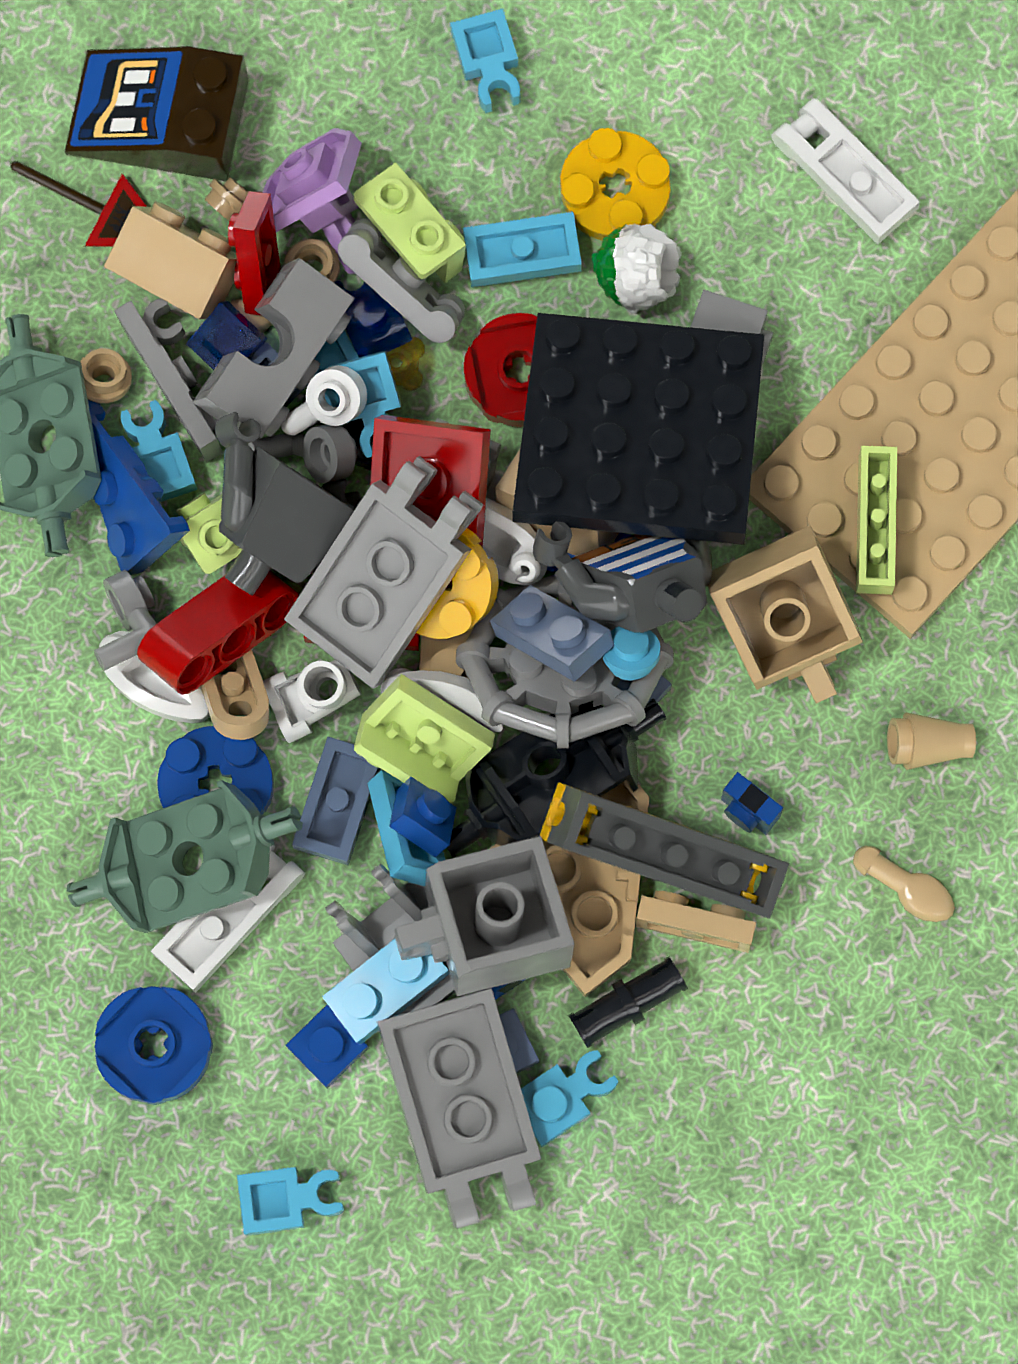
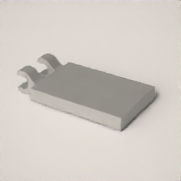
[284,456,483,689]
[377,988,541,1229]

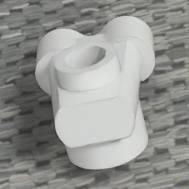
[263,660,361,743]

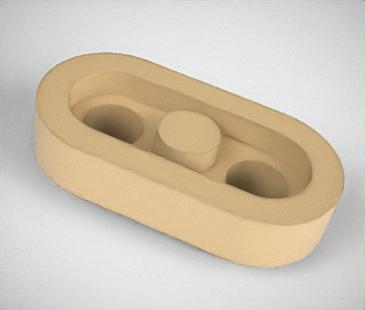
[201,649,269,740]

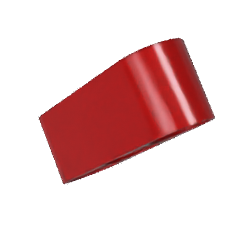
[137,570,299,695]

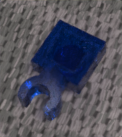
[334,280,413,358]

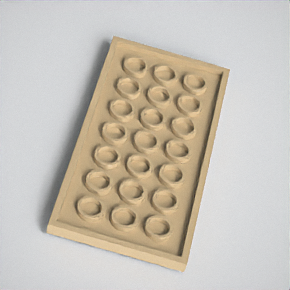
[749,189,1018,639]

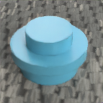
[602,627,660,680]

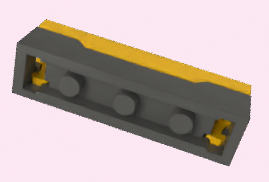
[540,782,790,919]

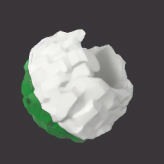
[591,223,681,313]

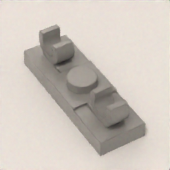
[114,298,223,463]

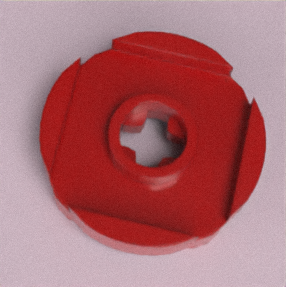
[464,313,537,427]

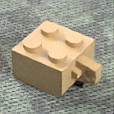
[708,525,863,703]

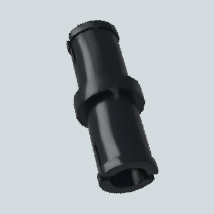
[568,956,688,1048]

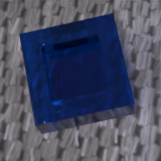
[186,301,268,370]

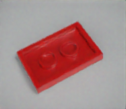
[370,415,491,589]

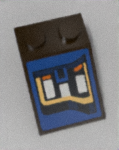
[65,46,249,181]

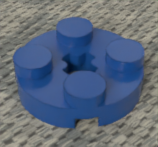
[157,726,274,815]
[94,986,213,1105]

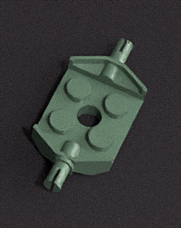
[0,314,101,557]
[67,780,303,933]

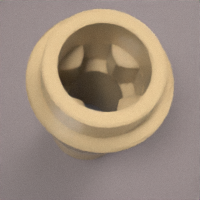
[887,712,976,770]

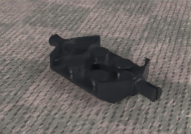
[447,698,667,857]

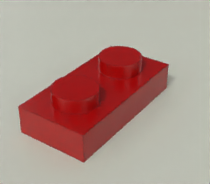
[228,191,281,315]

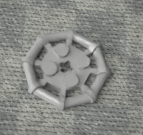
[456,574,674,748]

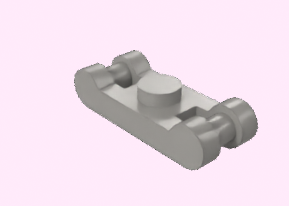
[338,218,465,343]

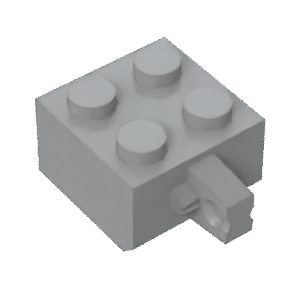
[395,836,575,997]

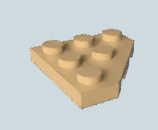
[490,781,650,998]

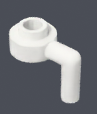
[281,365,367,435]

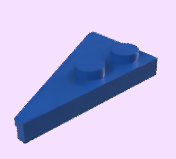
[87,399,190,575]

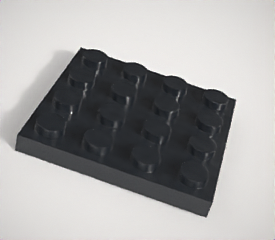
[512,313,765,545]

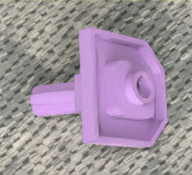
[263,128,362,274]

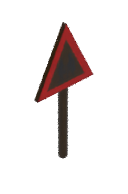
[10,161,147,247]

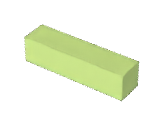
[856,446,897,595]

